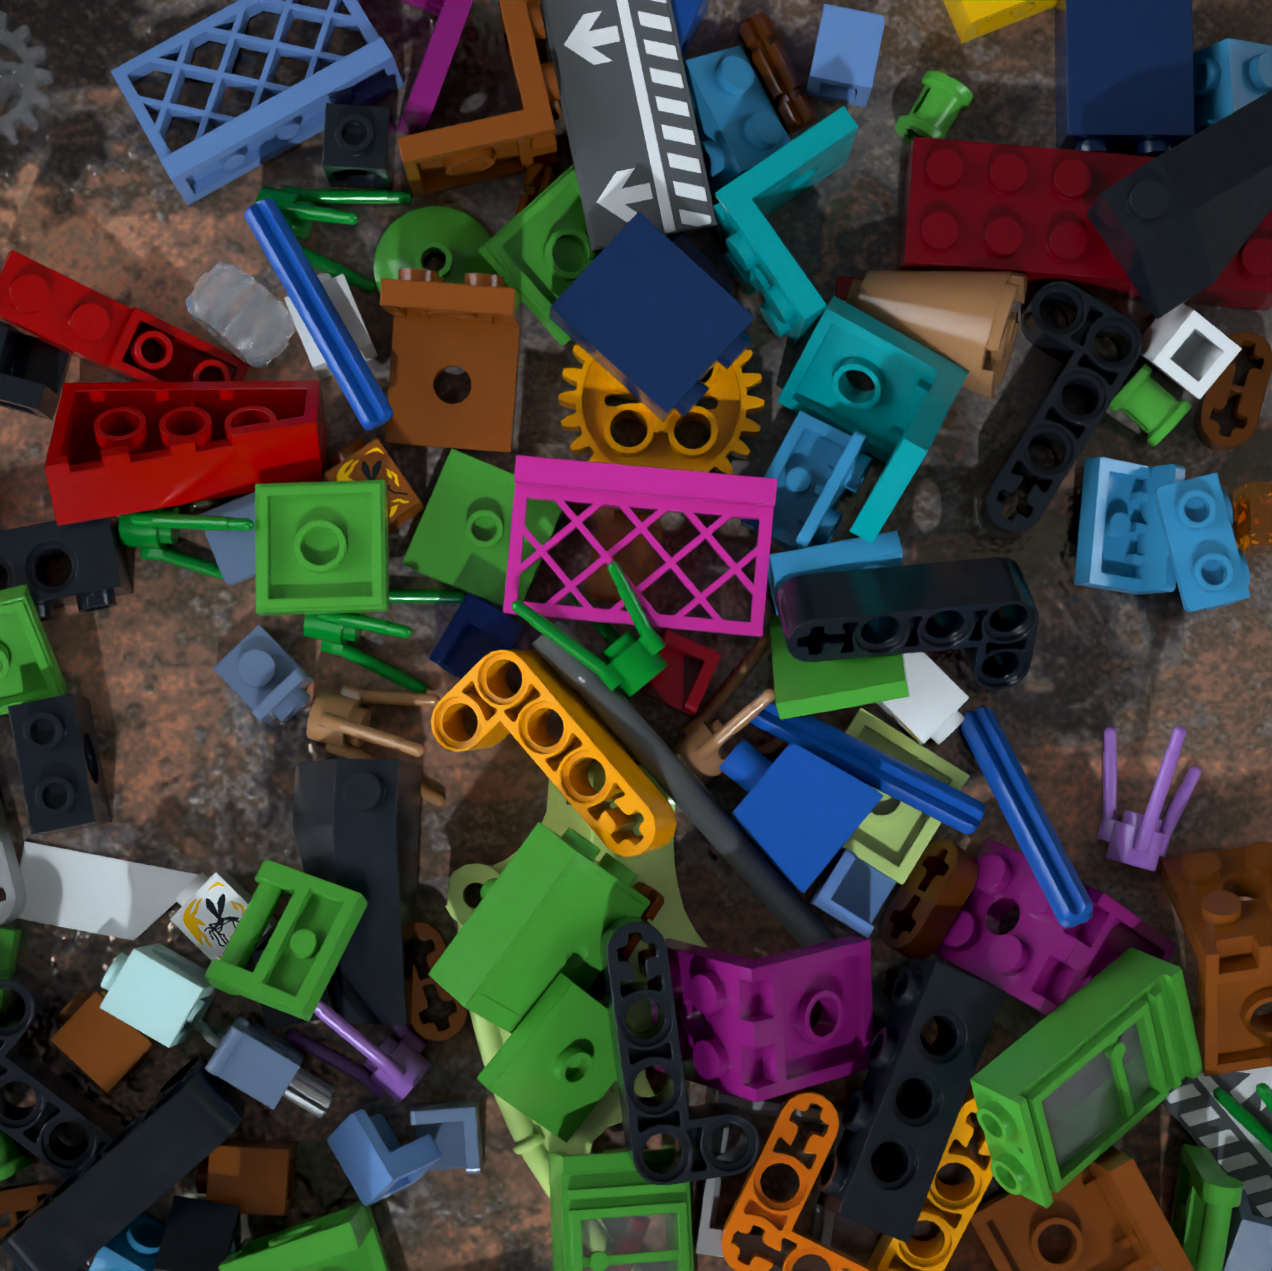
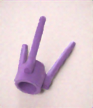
[1097,726,1201,871]
[285,1000,432,1104]

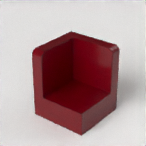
[637,628,722,717]

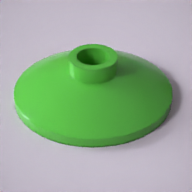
[374,206,498,294]

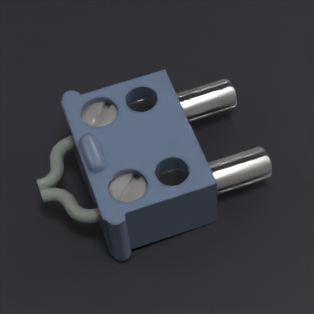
[192,1013,334,1118]

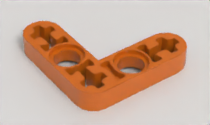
[721,1090,879,1271]

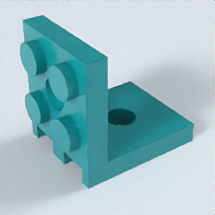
[713,106,859,347]
[776,296,969,544]

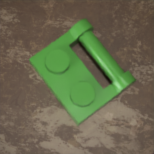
[203,860,368,1022]
[1169,1144,1243,1271]

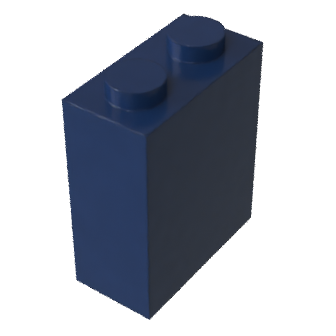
[1055,0,1194,157]
[549,211,755,422]

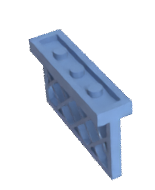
[111,0,404,206]

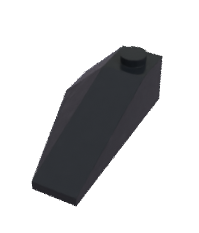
[1086,90,1272,320]
[293,759,422,1026]

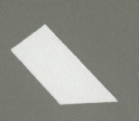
[18,841,198,941]

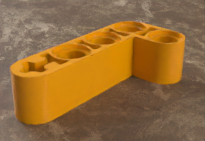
[431,649,677,857]
[867,1083,993,1271]

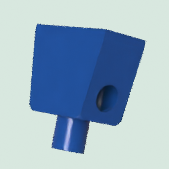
[719,738,883,893]

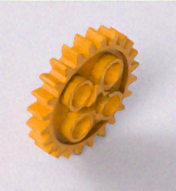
[558,344,764,475]

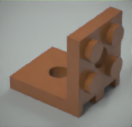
[397,0,562,198]
[380,268,523,453]
[1161,842,1272,1077]
[970,1146,1195,1271]

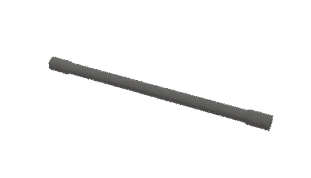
[532,619,977,1122]

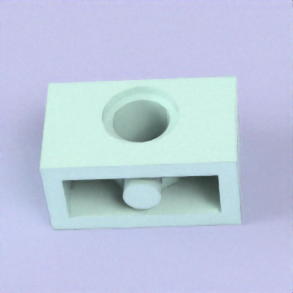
[99,943,220,1048]

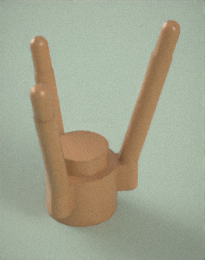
[674,634,789,785]
[306,684,445,806]

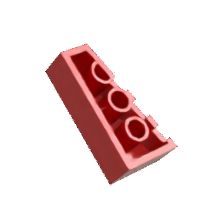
[44,380,328,526]

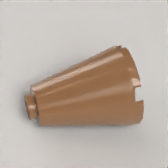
[846,270,1027,399]

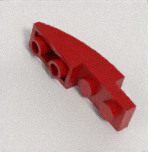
[0,250,251,382]

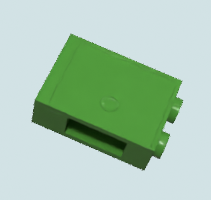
[428,822,651,1034]

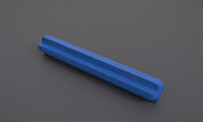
[244,198,394,430]
[748,692,986,834]
[961,706,1093,928]

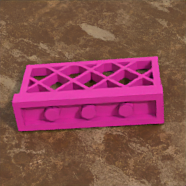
[503,455,778,637]

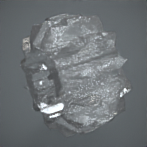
[185,262,297,368]

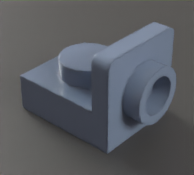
[213,625,315,724]

